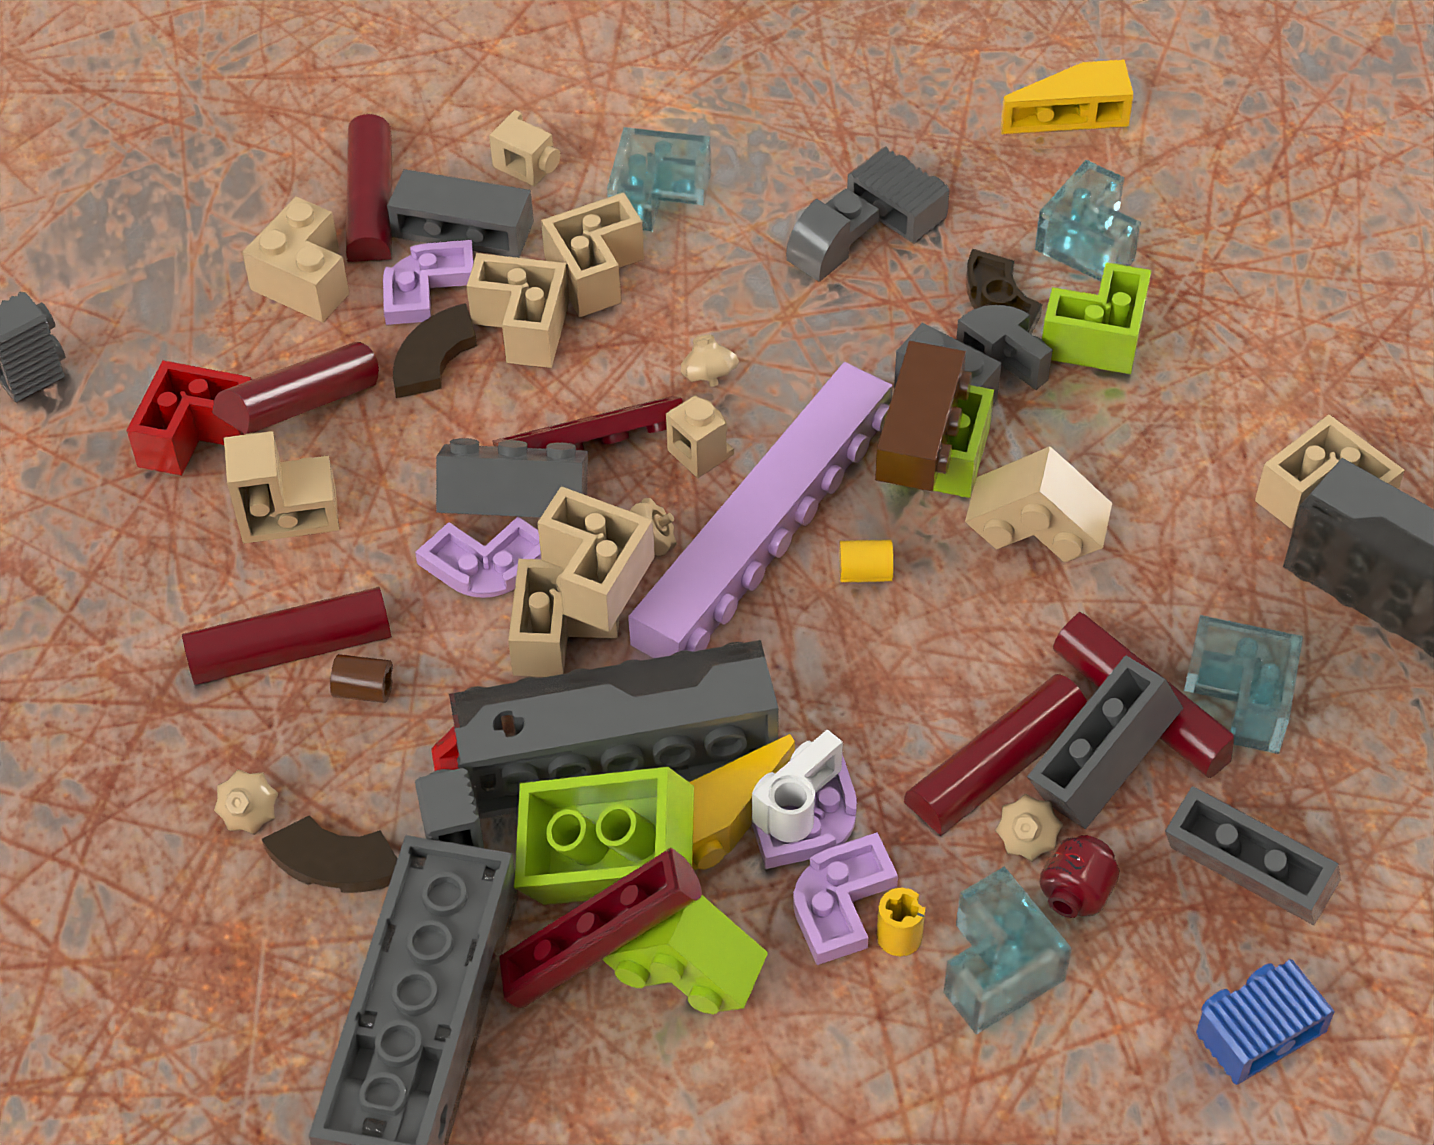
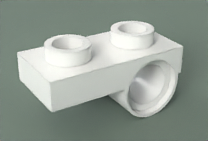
[752,729,843,842]

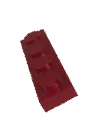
[492,396,683,450]

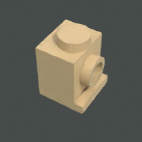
[489,110,560,187]
[666,395,734,478]

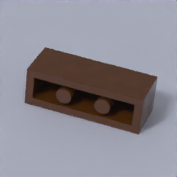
[875,340,972,492]

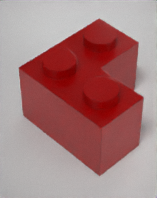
[126,360,252,476]

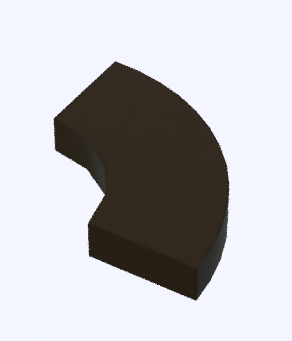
[966,248,1042,335]
[393,303,477,399]
[261,815,398,893]

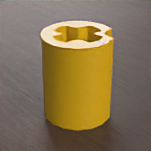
[839,540,893,582]
[876,887,926,957]

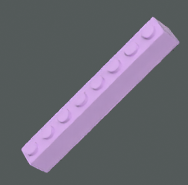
[629,362,892,672]

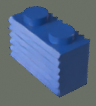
[1196,959,1335,1085]

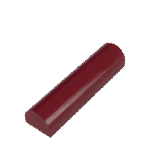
[346,114,392,262]
[212,342,379,434]
[182,587,392,685]
[1053,612,1234,778]
[904,674,1087,836]
[499,847,702,1008]

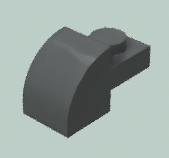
[786,188,879,282]
[956,305,1053,390]

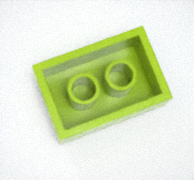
[514,767,694,905]

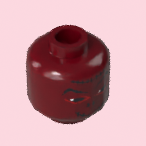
[1039,835,1120,918]

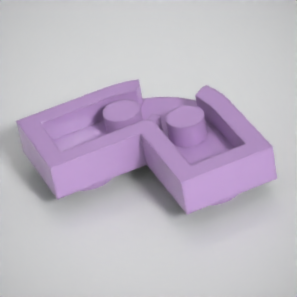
[383,240,474,325]
[415,517,541,598]
[752,754,857,869]
[793,832,898,965]

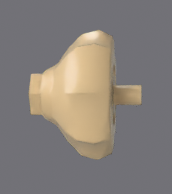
[681,334,739,387]
[630,498,677,556]
[214,769,278,835]
[995,793,1063,862]

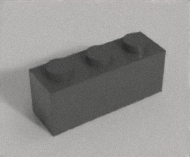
[387,169,534,258]
[436,438,588,518]
[1027,655,1183,830]
[1165,786,1341,926]

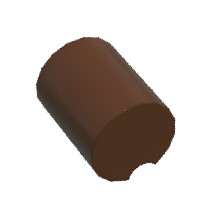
[330,654,393,703]

